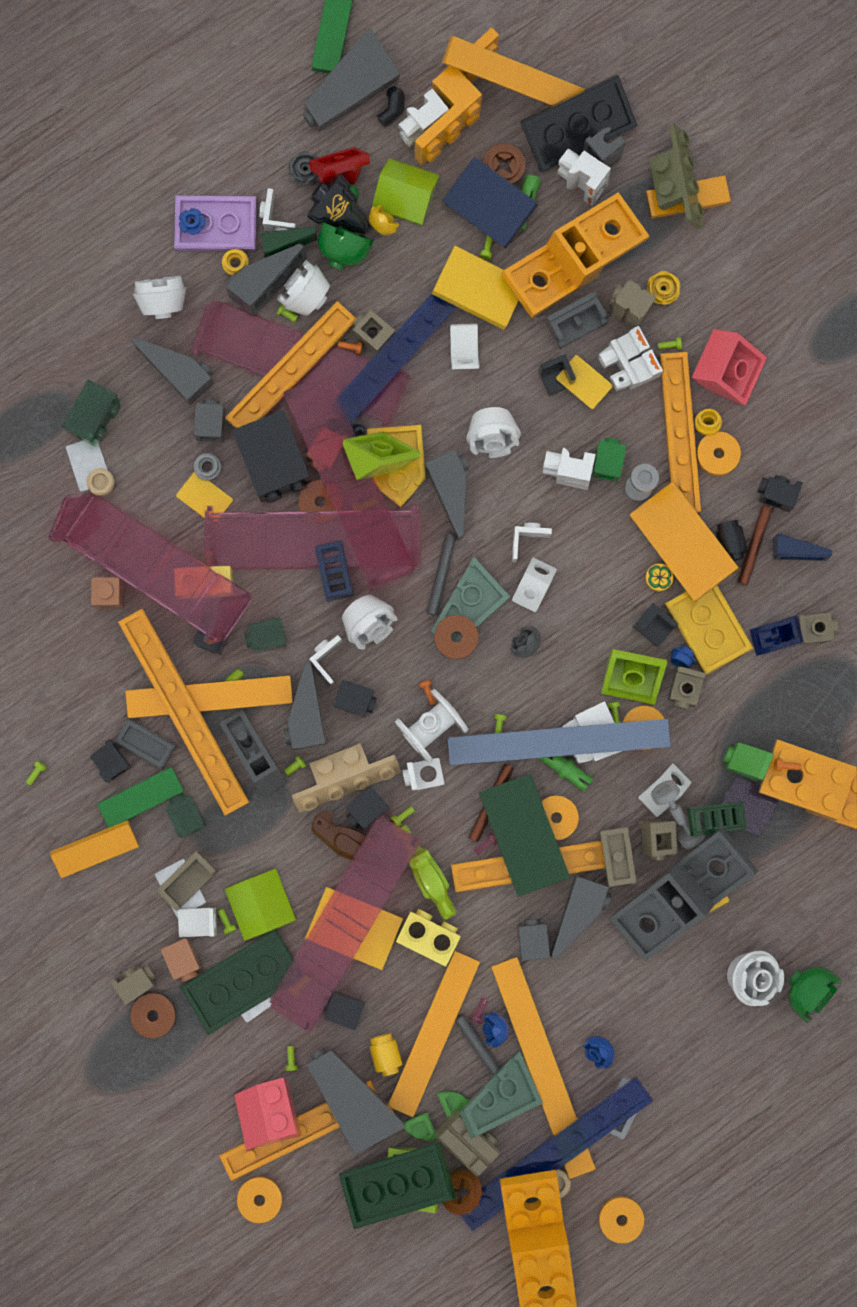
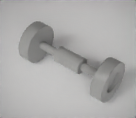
[624,464,659,502]
[651,780,706,849]

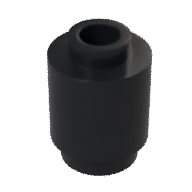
[716,520,748,561]

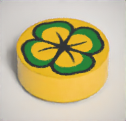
[645,564,673,592]

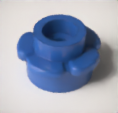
[179,208,205,235]
[669,646,696,669]

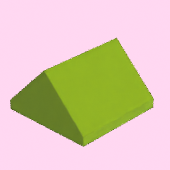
[372,158,440,226]
[343,431,421,480]
[601,649,667,705]
[224,869,296,941]

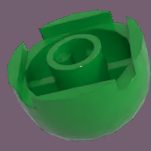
[318,222,374,270]
[788,966,842,1023]

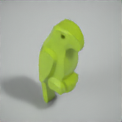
[398,825,457,920]

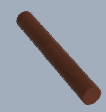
[737,505,772,586]
[468,763,514,842]

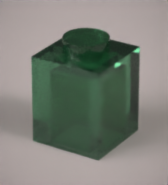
[244,617,287,653]
[165,794,207,838]

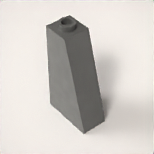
[303,28,400,132]
[307,1047,406,1155]

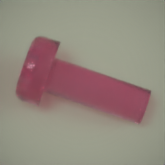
[474,832,497,855]
[469,998,488,1024]

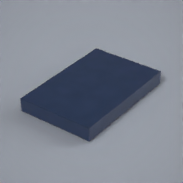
[442,157,538,249]

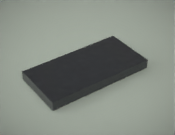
[520,75,638,172]

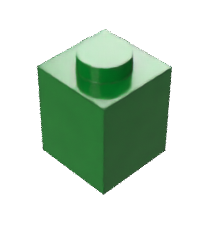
[591,438,627,482]

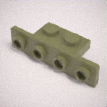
[649,124,704,229]

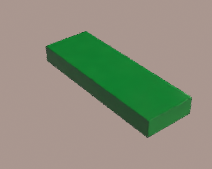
[311,0,353,74]
[97,767,185,828]

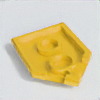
[367,425,426,508]

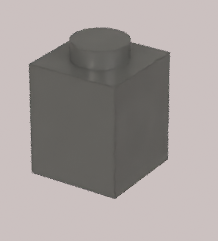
[194,400,226,442]
[517,919,550,961]

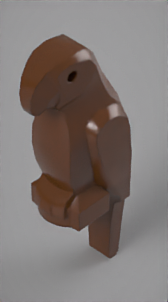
[311,811,405,874]

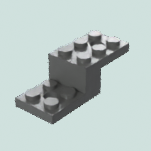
[609,828,758,961]

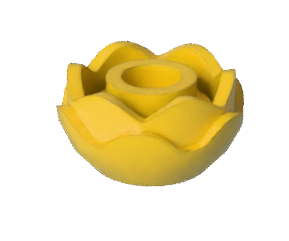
[369,205,399,236]
[647,271,680,305]

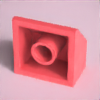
[692,329,767,406]
[234,1077,301,1151]

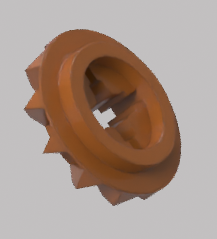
[483,143,526,184]
[442,1169,484,1216]

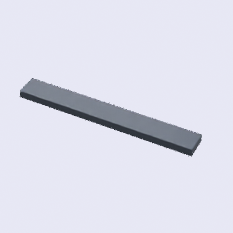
[448,719,671,765]

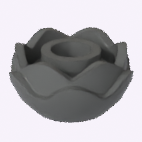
[289,151,319,185]
[510,627,541,658]

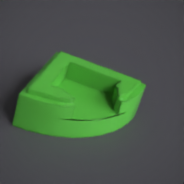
[437,1091,469,1118]
[404,1111,437,1141]

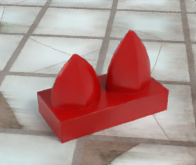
[309,147,370,185]

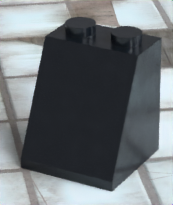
[232,410,311,503]

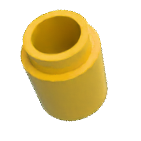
[369,1033,403,1076]

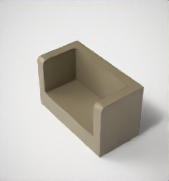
[598,827,637,887]
[156,851,218,911]

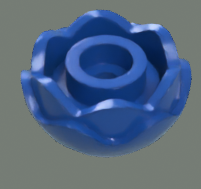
[482,1012,508,1048]
[583,1036,615,1069]

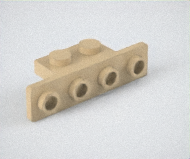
[292,743,401,813]

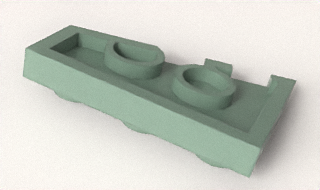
[431,557,510,642]
[459,1051,543,1138]

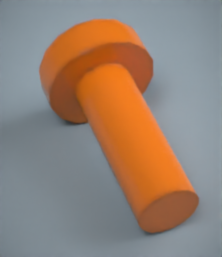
[338,341,363,355]
[418,679,436,705]
[774,758,801,772]

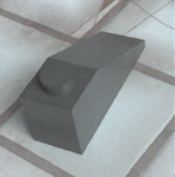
[226,244,307,316]
[132,337,214,405]
[425,450,469,541]
[284,662,326,750]
[219,709,287,798]
[550,876,611,958]

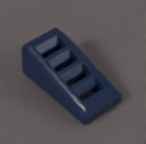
[773,534,832,561]
[315,540,354,602]

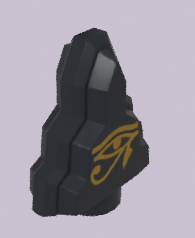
[307,174,371,234]

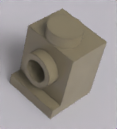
[353,309,396,357]
[794,612,838,646]
[668,666,706,710]
[639,818,677,860]
[110,963,157,1005]

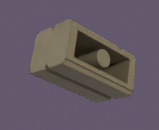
[608,280,655,330]
[435,1109,500,1176]

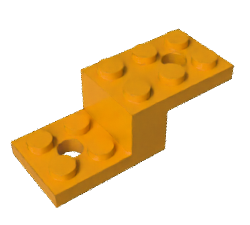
[415,27,499,166]
[501,192,649,318]
[758,739,857,830]
[500,1170,577,1307]

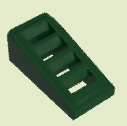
[262,226,317,258]
[687,801,747,836]

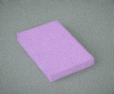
[174,195,257,252]

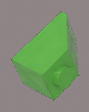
[723,742,774,782]

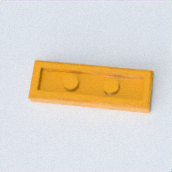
[645,175,731,219]
[50,820,139,878]

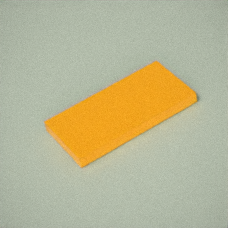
[629,481,740,602]

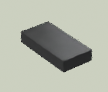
[114,718,176,770]

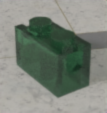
[61,379,121,447]

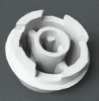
[277,260,330,316]
[133,276,187,319]
[466,407,521,458]
[342,595,398,650]
[727,951,784,1006]

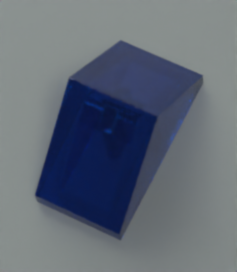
[750,616,804,656]

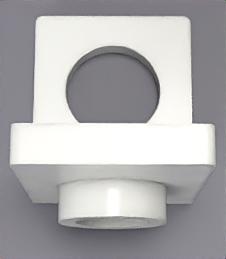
[259,188,296,232]
[450,324,479,369]
[512,523,552,563]
[512,557,557,612]
[310,635,342,686]
[402,758,444,791]
[638,763,692,817]
[178,907,217,937]

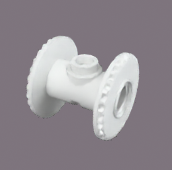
[395,689,468,763]

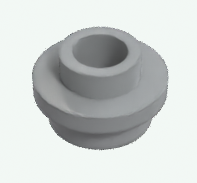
[194,453,221,481]

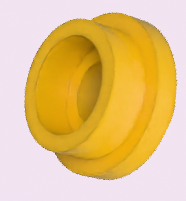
[222,249,249,276]
[695,409,722,435]

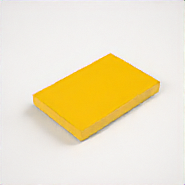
[431,246,519,330]
[664,585,753,675]
[305,887,403,970]

